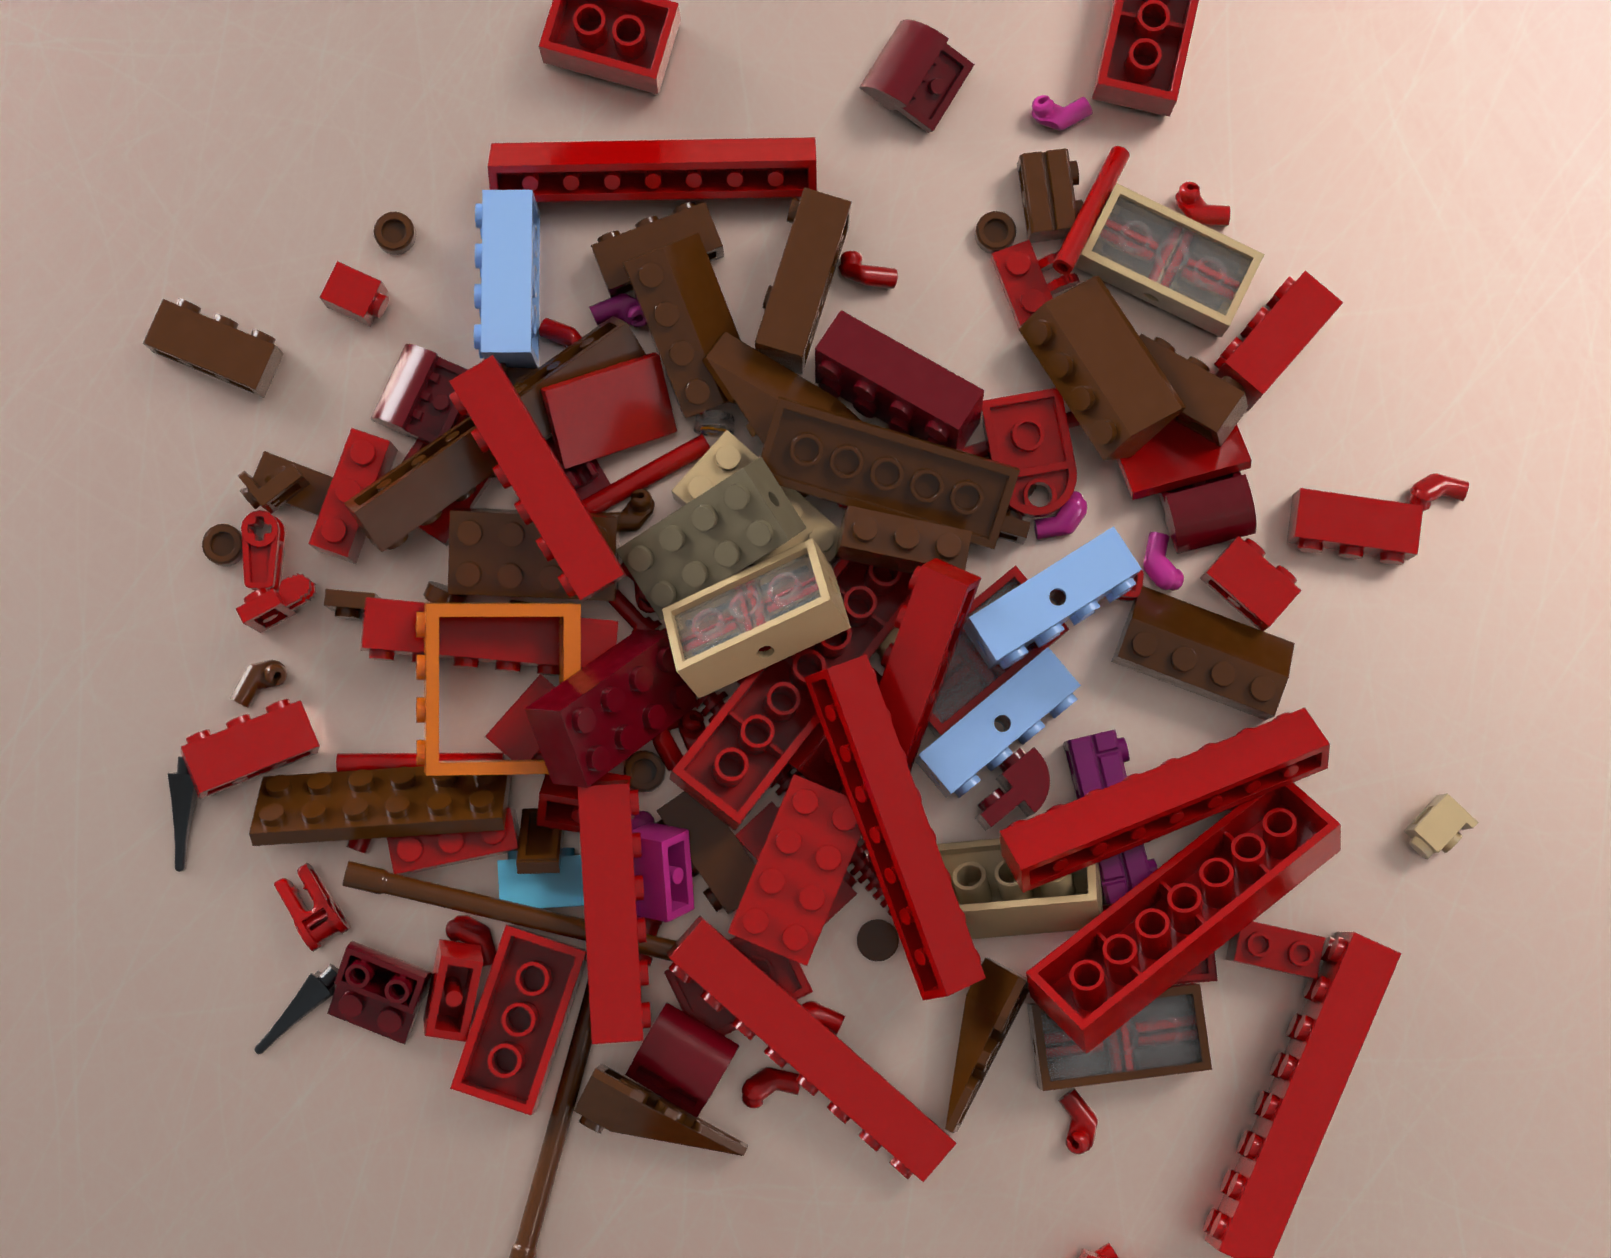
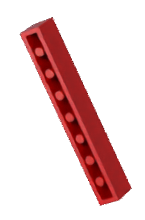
[487,137,817,202]
[804,654,986,1000]
[999,707,1330,893]
[666,915,957,1182]

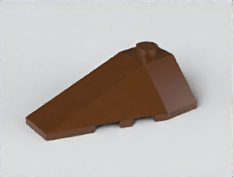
[702,331,862,498]
[945,957,1029,1133]
[574,1064,748,1156]

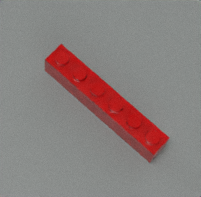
[449,355,627,602]
[841,558,981,796]
[360,597,618,676]
[577,780,651,1044]

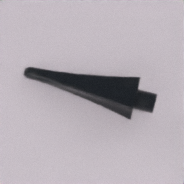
[168,756,198,872]
[254,964,339,1054]

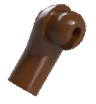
[602,489,655,532]

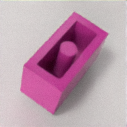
[632,822,695,922]

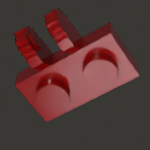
[990,240,1080,328]
[236,573,317,633]

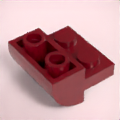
[859,19,975,133]
[371,344,468,444]
[1158,471,1257,554]
[975,747,1050,831]
[327,941,432,1045]
[625,1003,740,1118]

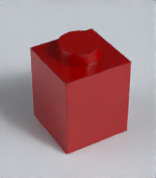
[319,261,389,327]

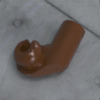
[230,660,287,708]

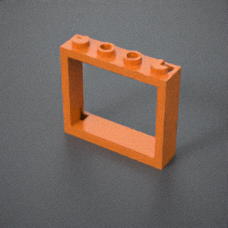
[416,603,581,776]

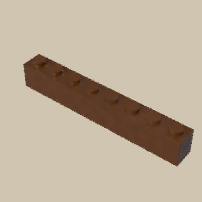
[344,316,646,552]

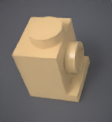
[1404,793,1479,859]

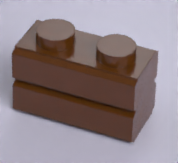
[1017,148,1083,243]

